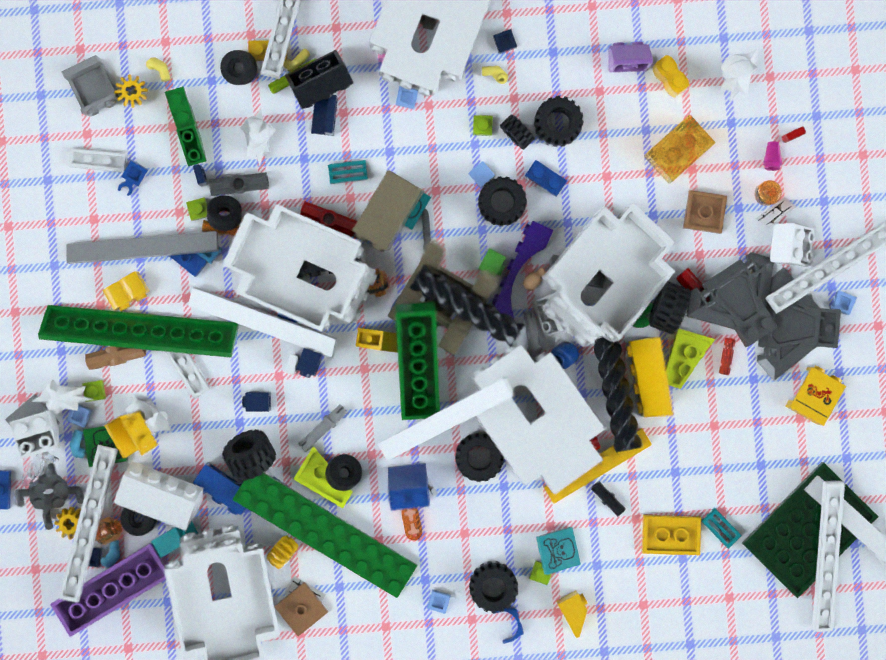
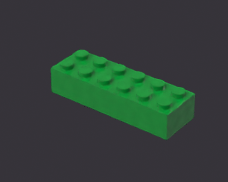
[395,302,440,420]

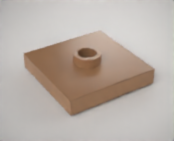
[683,190,727,234]
[274,582,329,637]

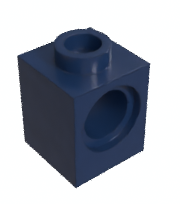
[296,348,323,378]
[242,392,271,412]

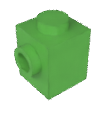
[478,248,506,277]

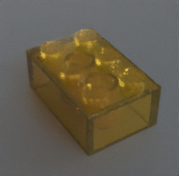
[644,114,716,184]

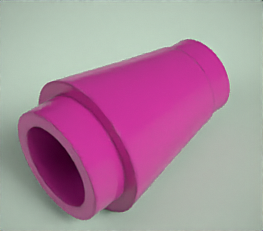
[763,141,782,171]

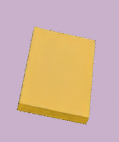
[642,515,701,556]

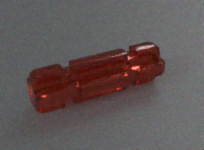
[719,338,736,375]

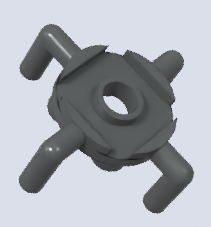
[14,463,84,530]

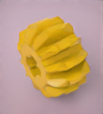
[115,74,148,108]
[54,506,81,540]
[266,535,299,569]

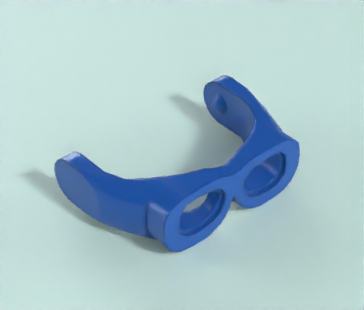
[493,607,524,644]

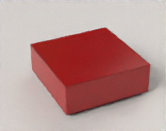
[781,126,806,143]

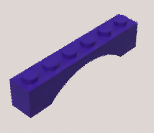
[491,221,554,318]

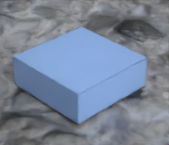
[396,86,418,109]
[468,161,495,188]
[830,290,857,315]
[66,404,92,428]
[427,589,451,614]

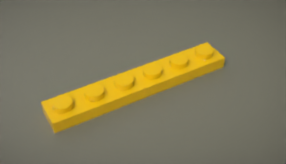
[544,428,652,504]

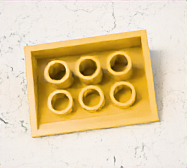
[626,337,674,417]

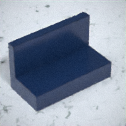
[311,95,338,136]

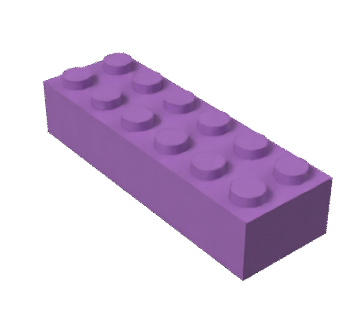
[50,543,168,637]

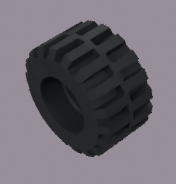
[534,96,584,147]
[478,176,527,227]
[649,281,691,335]
[222,429,276,480]
[455,432,504,482]
[469,561,518,613]

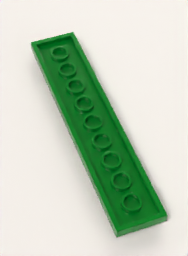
[38,305,239,358]
[232,472,417,598]

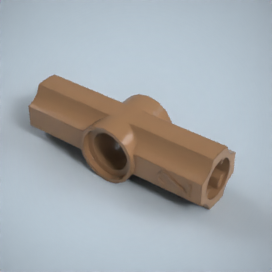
[85,346,146,370]

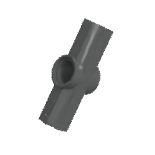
[209,172,269,196]

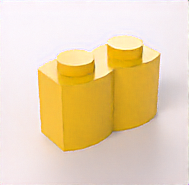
[652,55,689,98]
[102,271,150,312]

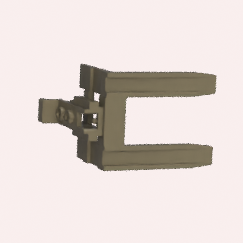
[387,239,499,356]

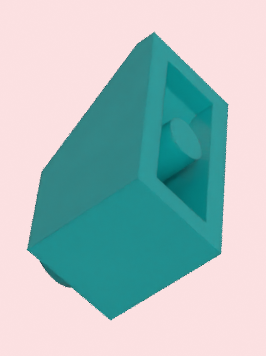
[151,521,199,558]

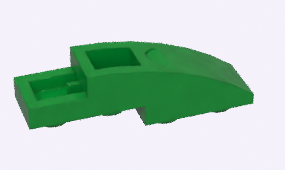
[165,86,207,167]

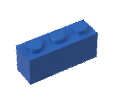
[193,462,247,515]

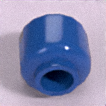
[551,341,579,369]

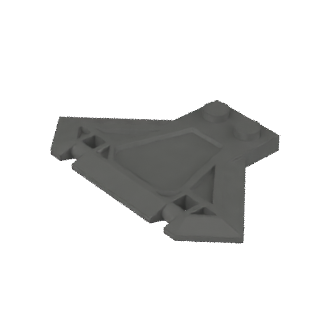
[686,252,778,348]
[757,267,841,381]

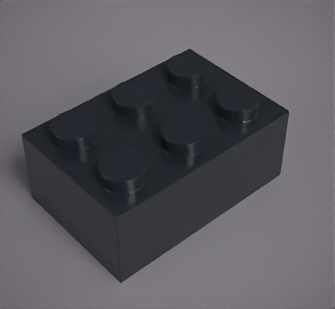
[285,50,354,109]

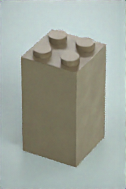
[352,170,424,252]

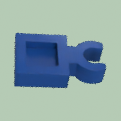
[118,160,148,196]

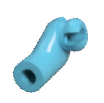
[69,430,86,459]
[100,540,120,568]

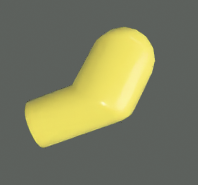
[283,49,310,72]
[146,57,171,82]
[482,66,508,84]

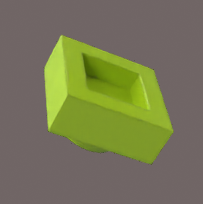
[473,115,493,136]
[186,197,208,221]
[82,380,106,402]
[529,560,551,586]

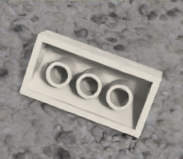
[114,461,203,531]

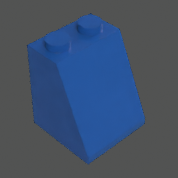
[388,463,430,511]

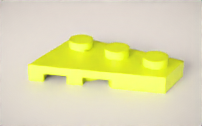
[666,328,715,389]
[294,446,352,508]

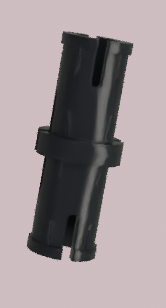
[591,481,626,517]

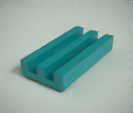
[328,160,368,184]
[701,508,742,549]

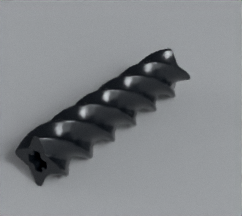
[410,264,525,348]
[594,336,642,453]

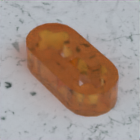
[401,508,422,541]

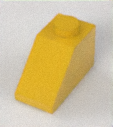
[355,328,398,353]
[556,590,588,639]

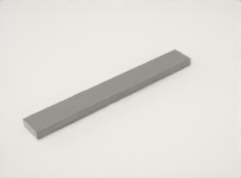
[66,231,219,264]

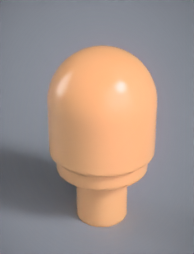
[523,267,546,291]

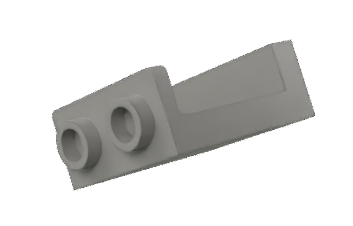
[61,55,119,117]

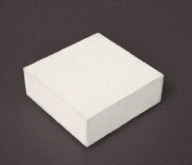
[286,354,300,375]

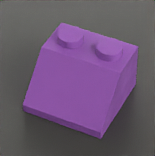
[608,42,653,73]

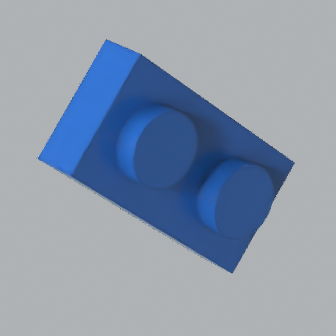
[525,159,567,197]

